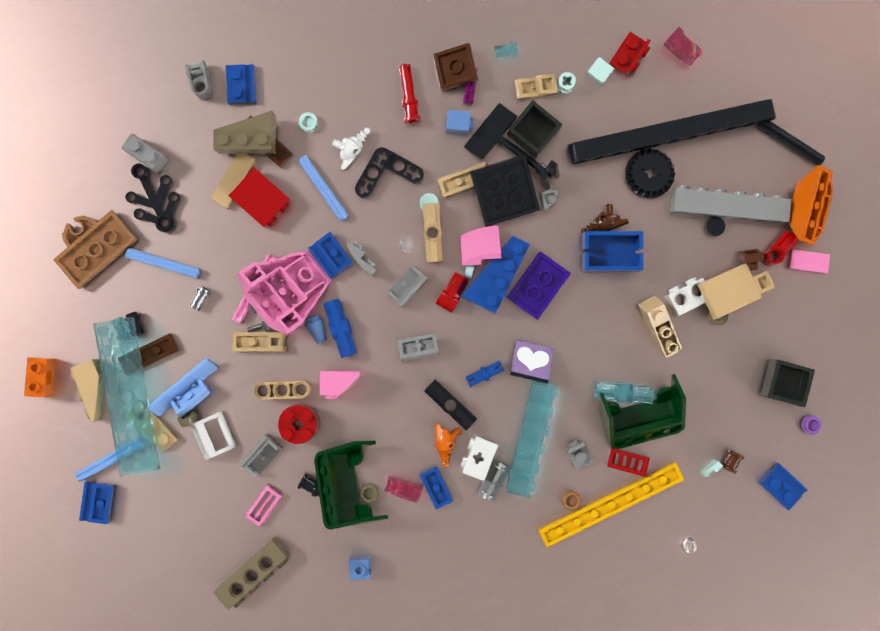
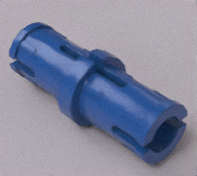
[465,360,505,388]

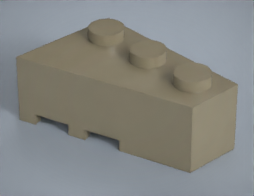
[213,111,276,154]

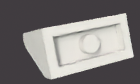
[190,411,237,460]

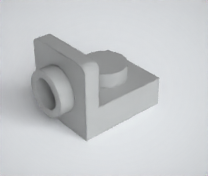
[565,439,593,470]

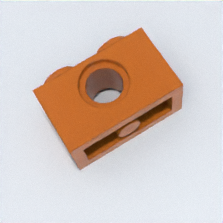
[24,357,56,398]

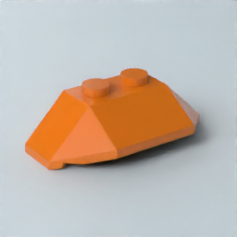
[788,165,833,246]

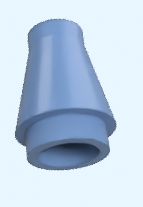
[304,314,327,344]

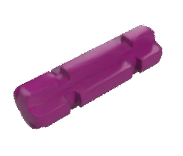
[463,68,477,104]

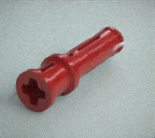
[399,64,421,123]

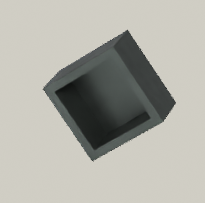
[507,100,563,158]
[760,359,815,407]

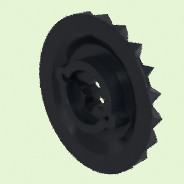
[625,148,675,198]

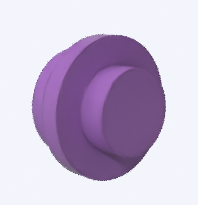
[801,415,822,435]

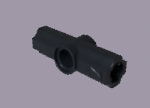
[424,379,477,431]

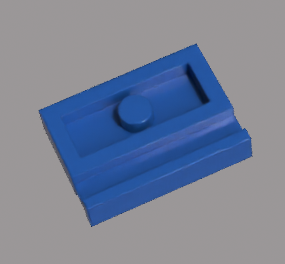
[226,64,256,105]
[308,232,353,279]
[759,463,808,510]
[79,481,115,524]

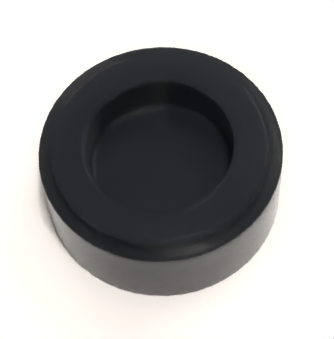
[705,217,725,237]

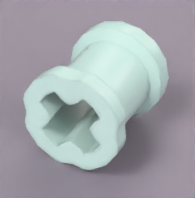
[557,72,576,94]

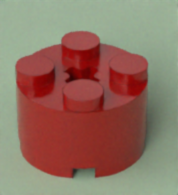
[278,404,320,444]

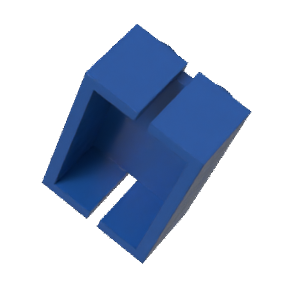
[582,231,644,272]

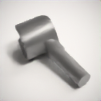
[247,321,272,332]

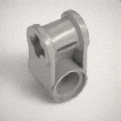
[185,60,212,100]

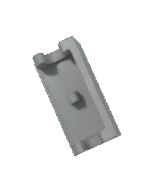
[387,265,428,307]
[397,333,440,363]
[239,434,283,477]

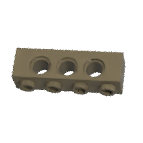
[213,537,290,610]

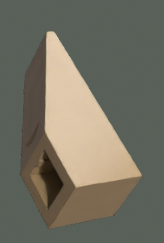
[638,295,683,358]
[70,359,105,422]

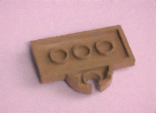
[53,210,138,289]

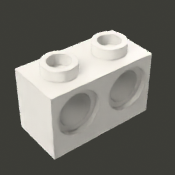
[665,277,705,316]

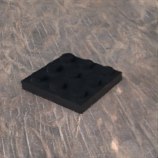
[469,154,540,227]

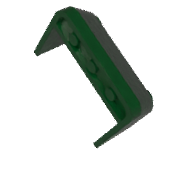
[599,374,686,449]
[314,441,388,530]

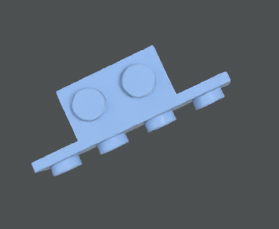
[147,358,218,417]

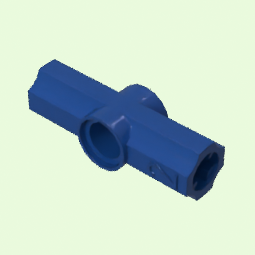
[323,299,357,358]

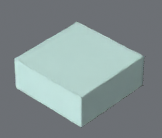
[587,57,614,85]

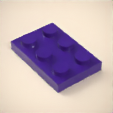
[506,251,571,320]

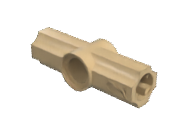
[423,203,443,262]

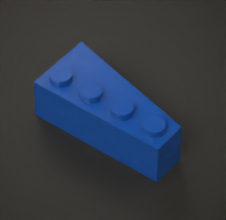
[461,236,530,314]

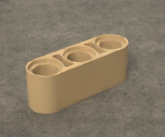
[253,380,312,400]

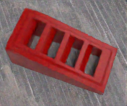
[607,448,650,477]

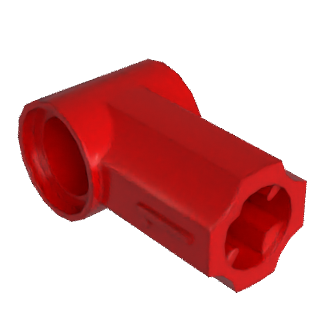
[762,230,799,267]
[435,272,469,313]

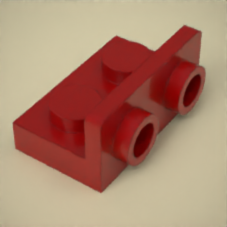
[609,32,651,77]

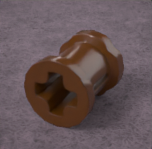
[721,449,745,474]

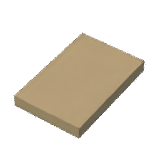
[697,263,762,320]

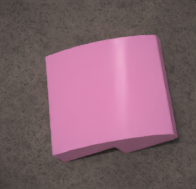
[460,226,501,266]

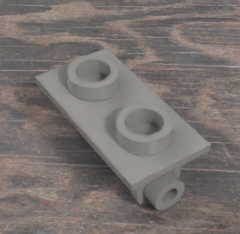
[477,459,511,502]

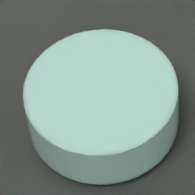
[299,112,318,133]
[420,193,439,210]
[464,265,476,279]

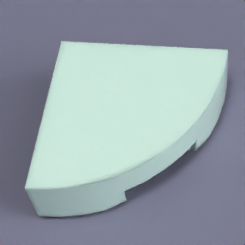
[700,459,723,477]

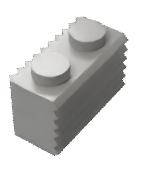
[121,134,168,174]

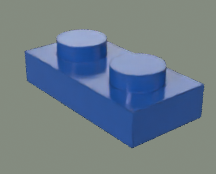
[419,466,453,510]

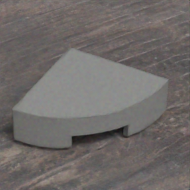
[539,188,559,211]

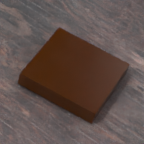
[433,43,479,91]

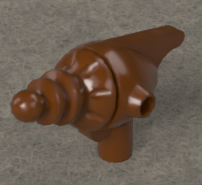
[581,204,629,233]

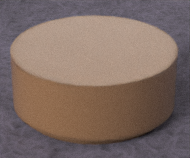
[561,490,581,511]

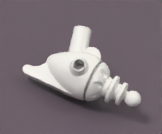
[332,128,370,170]

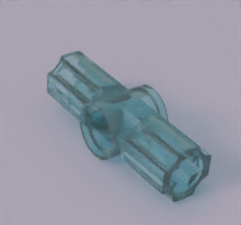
[594,381,655,404]

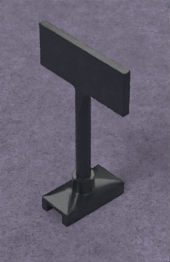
[464,103,560,190]

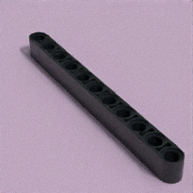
[567,99,776,164]

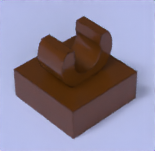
[738,249,764,271]

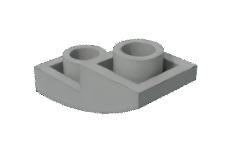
[347,242,377,277]

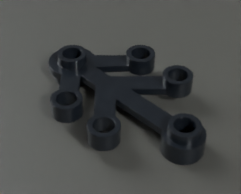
[125,163,181,233]

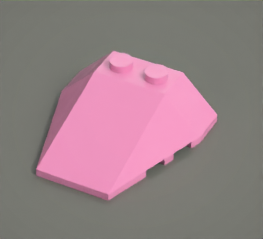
[237,250,332,335]

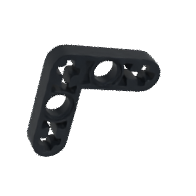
[355,147,424,199]

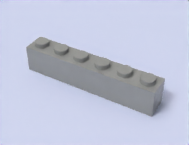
[670,185,791,225]

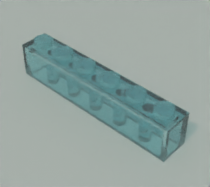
[505,380,559,498]

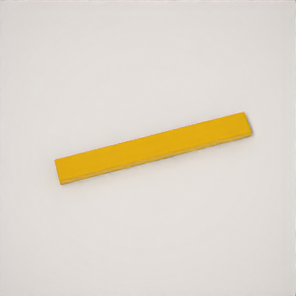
[538,462,685,548]

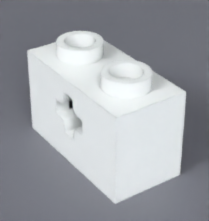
[460,435,498,481]

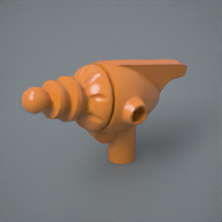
[435,423,462,467]

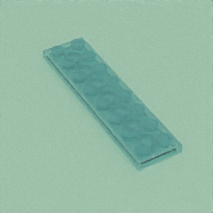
[93,317,160,477]

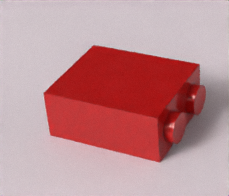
[228,167,290,227]

